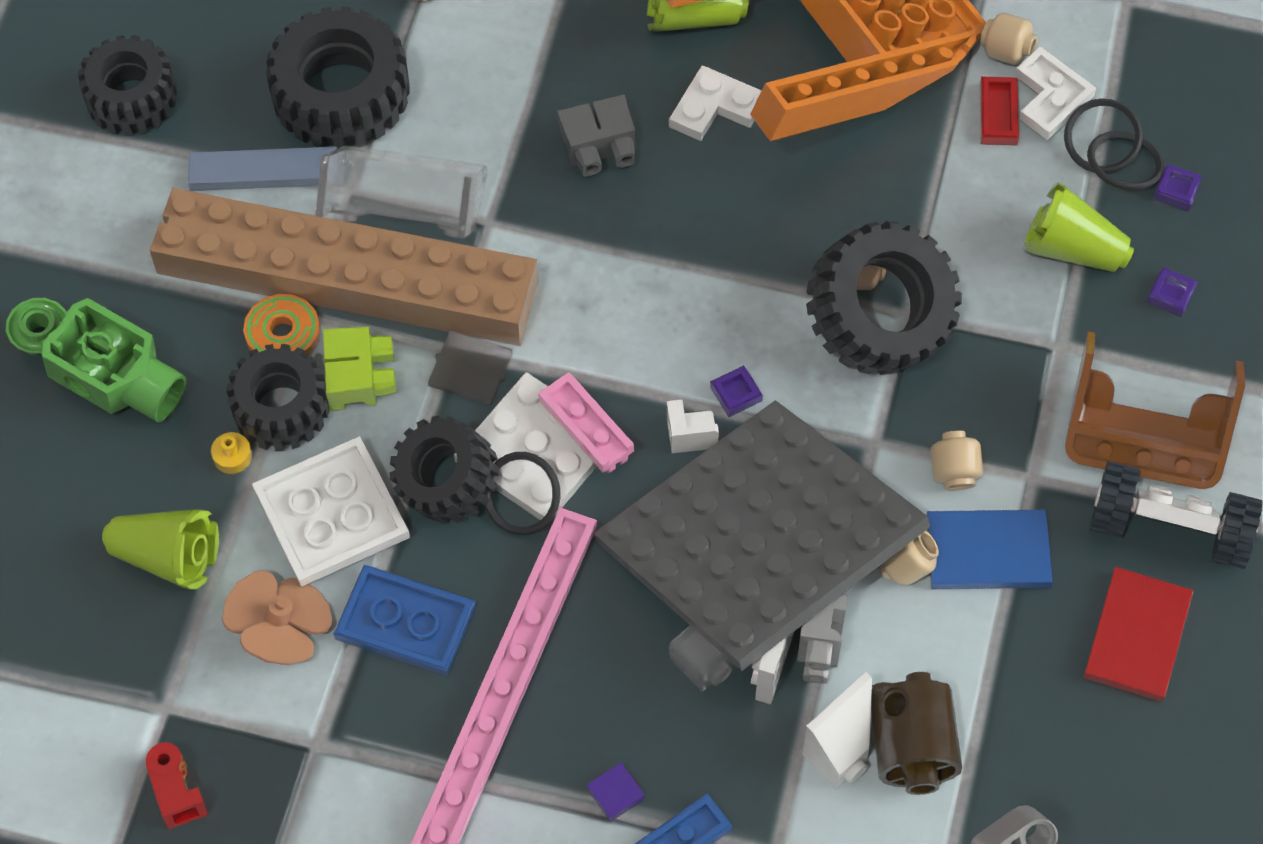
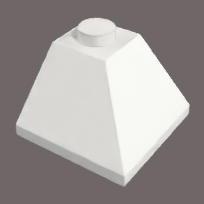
[802,672,872,789]

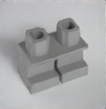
[797,594,848,684]

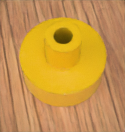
[211,432,252,474]

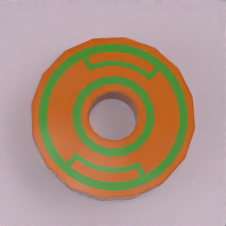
[243,294,320,357]

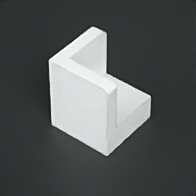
[667,400,719,453]

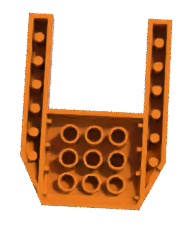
[666,0,986,141]

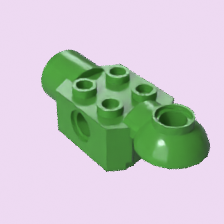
[6,298,187,423]

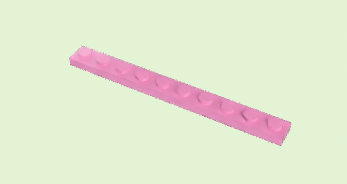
[411,507,597,844]

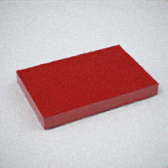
[1083,567,1194,703]

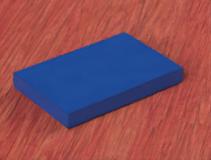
[926,509,1053,590]
[333,564,476,677]

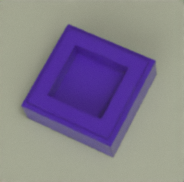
[1153,164,1202,212]
[1146,267,1198,317]
[710,365,763,417]
[587,763,645,822]

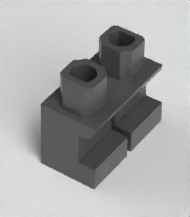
[557,94,635,177]

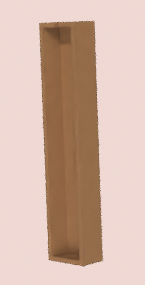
[149,188,539,346]

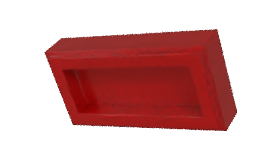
[980,76,1019,146]

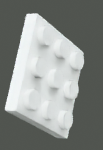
[454,372,597,520]
[252,436,410,587]

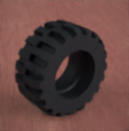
[266,7,410,150]
[806,221,962,375]

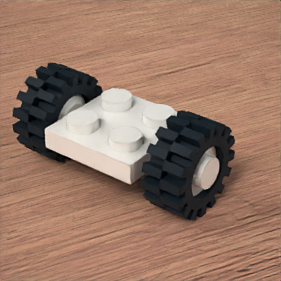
[1090,461,1263,570]

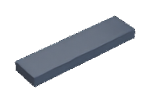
[188,147,338,191]

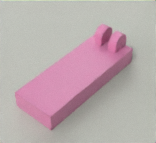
[538,372,634,473]

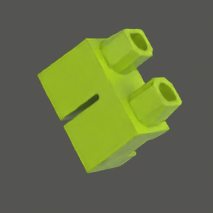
[323,327,396,411]

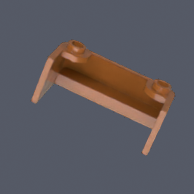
[1065,331,1246,489]

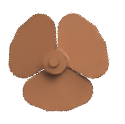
[222,570,332,666]

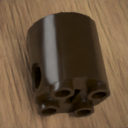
[871,672,962,795]

